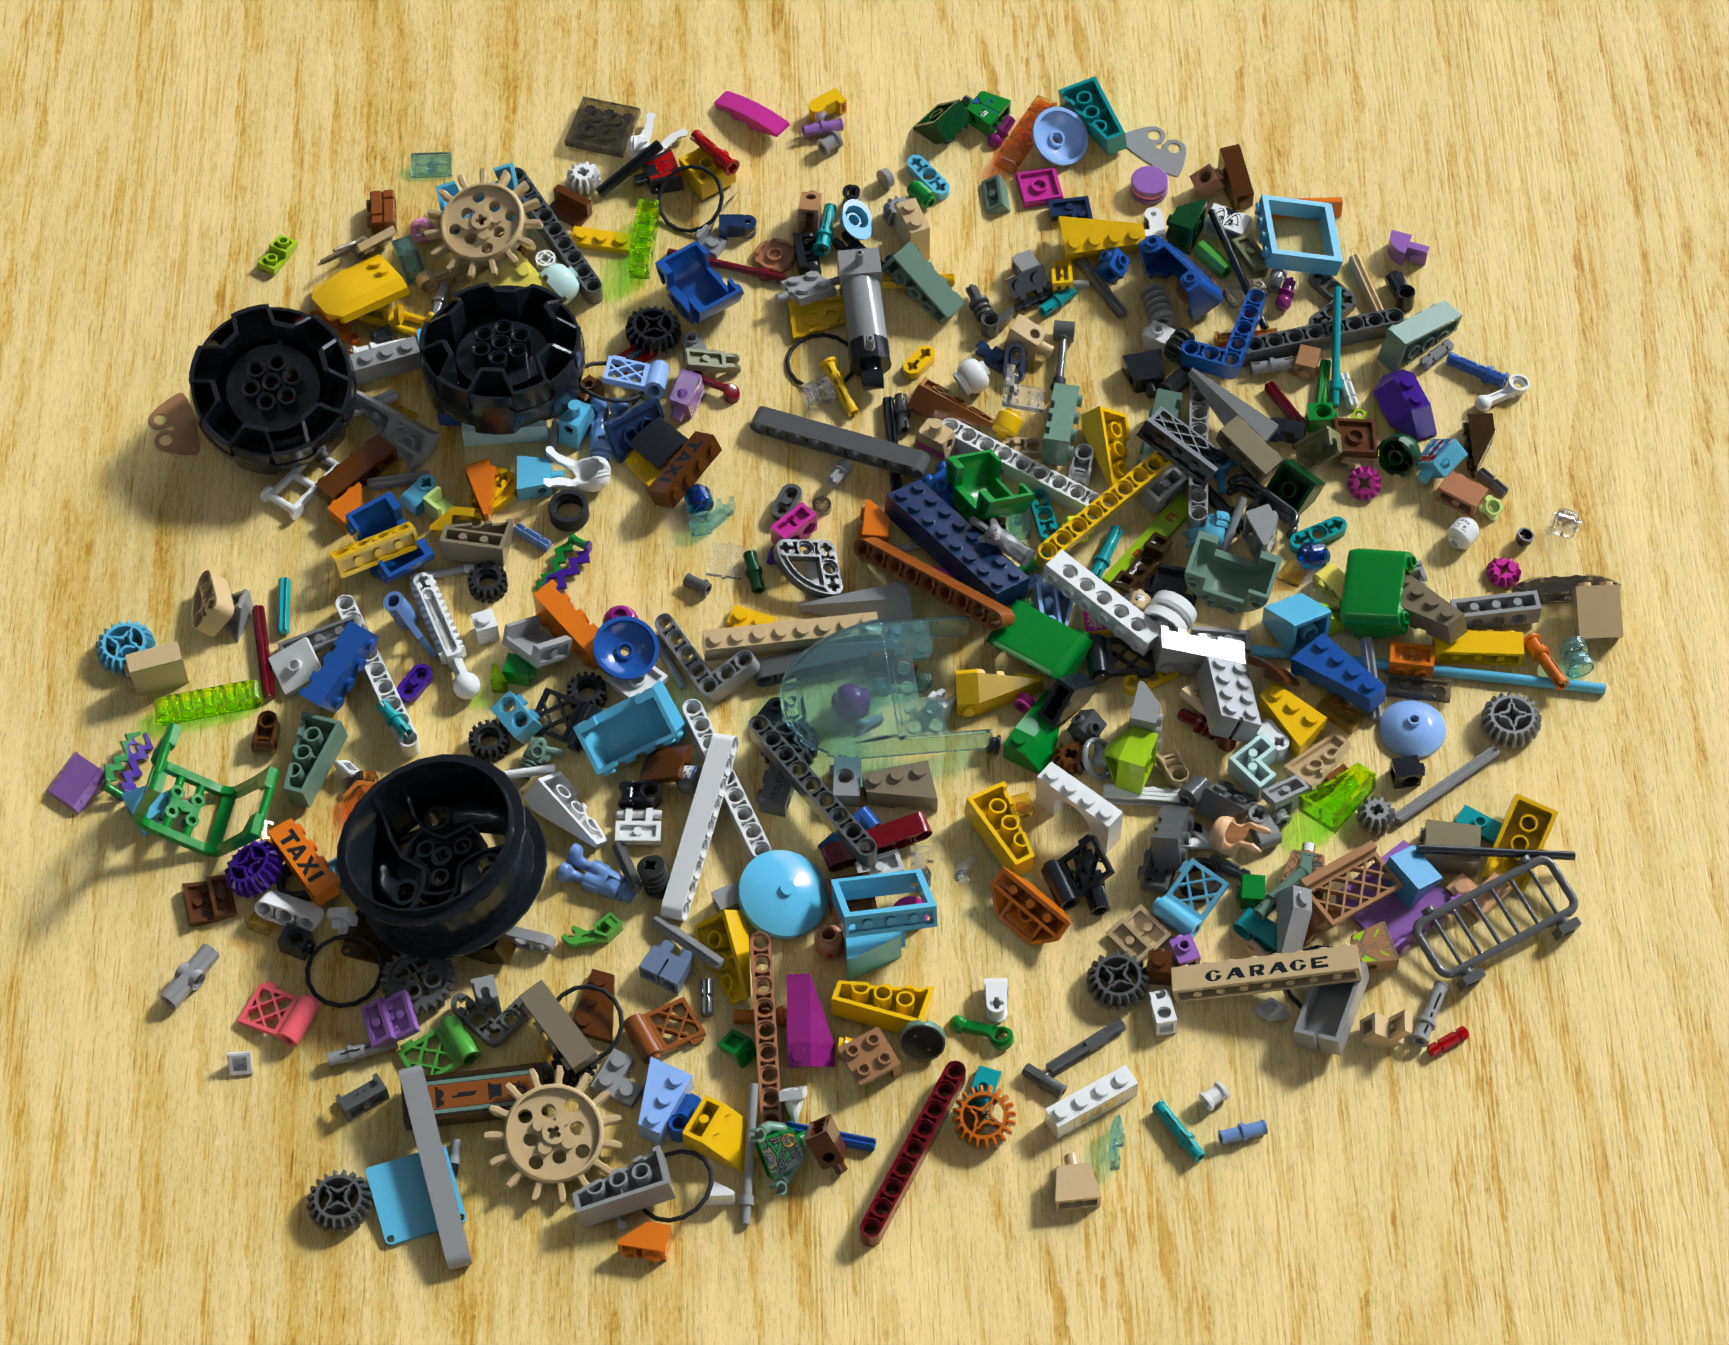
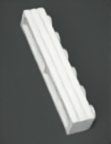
[1103,783,1184,807]

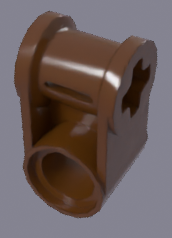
[251,710,281,755]

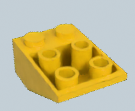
[682,1095,758,1174]

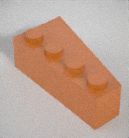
[533,579,599,670]

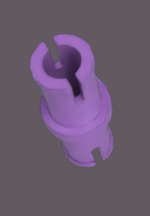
[802,118,844,138]

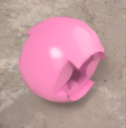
[410,218,435,243]

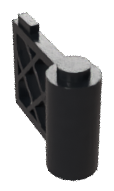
[1086,634,1155,684]
[534,687,603,753]
[1041,834,1115,911]

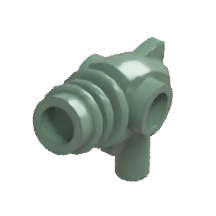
[519,736,564,780]

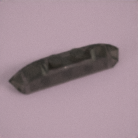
[1511,574,1621,604]

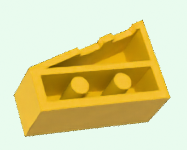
[1258,681,1327,757]

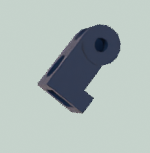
[719,214,757,241]

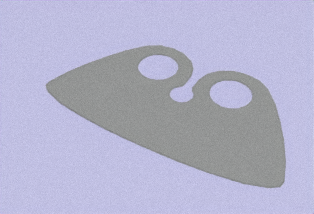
[1125,126,1186,176]

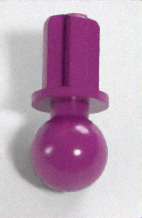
[987,115,1016,148]
[1275,277,1296,311]

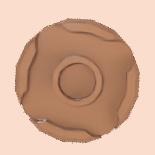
[755,238,795,274]

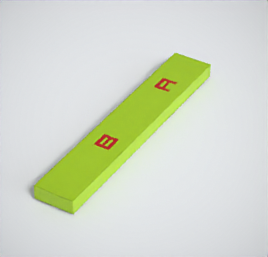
[1102,493,1187,593]

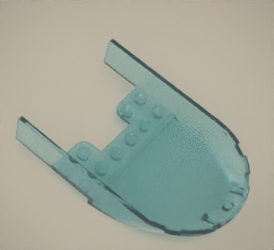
[780,615,992,759]

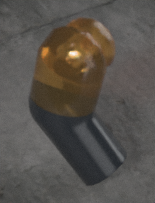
[345,770,379,793]

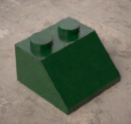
[912,99,973,145]
[1166,199,1207,256]
[1266,460,1326,516]

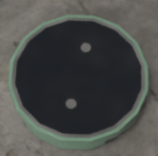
[899,1020,946,1062]

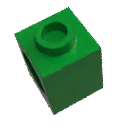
[1305,402,1338,433]

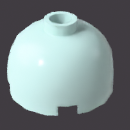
[539,263,579,305]

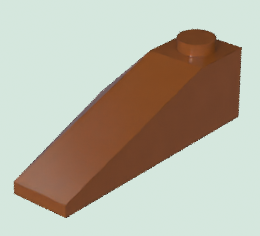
[907,377,995,427]

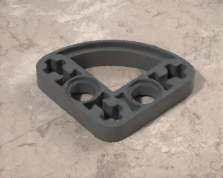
[773,539,843,599]

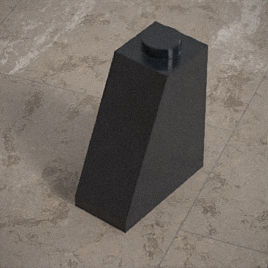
[1037,672,1098,727]

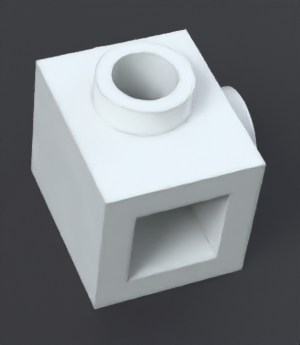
[1142,320,1175,357]

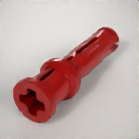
[690,130,740,176]

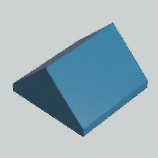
[1382,845,1444,909]

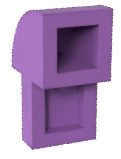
[1388,230,1429,266]

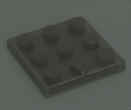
[565,96,641,158]

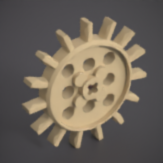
[424,168,543,281]
[484,1065,623,1204]

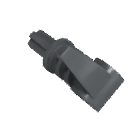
[965,284,1015,339]

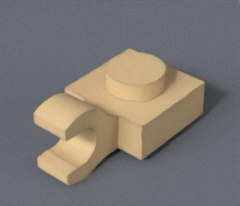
[1339,457,1380,479]

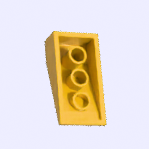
[1480,793,1558,894]

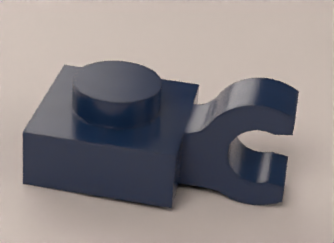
[975,340,1005,374]

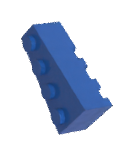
[1291,633,1386,713]

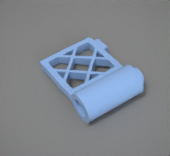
[602,355,670,399]

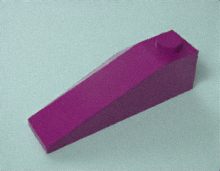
[787,974,835,1068]

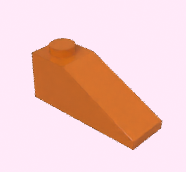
[464,458,499,524]

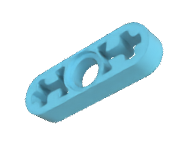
[907,155,950,200]

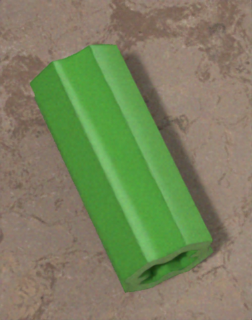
[1193,240,1234,279]

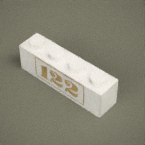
[1044,1065,1138,1139]

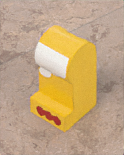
[808,88,847,123]

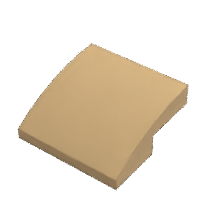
[1106,904,1173,962]

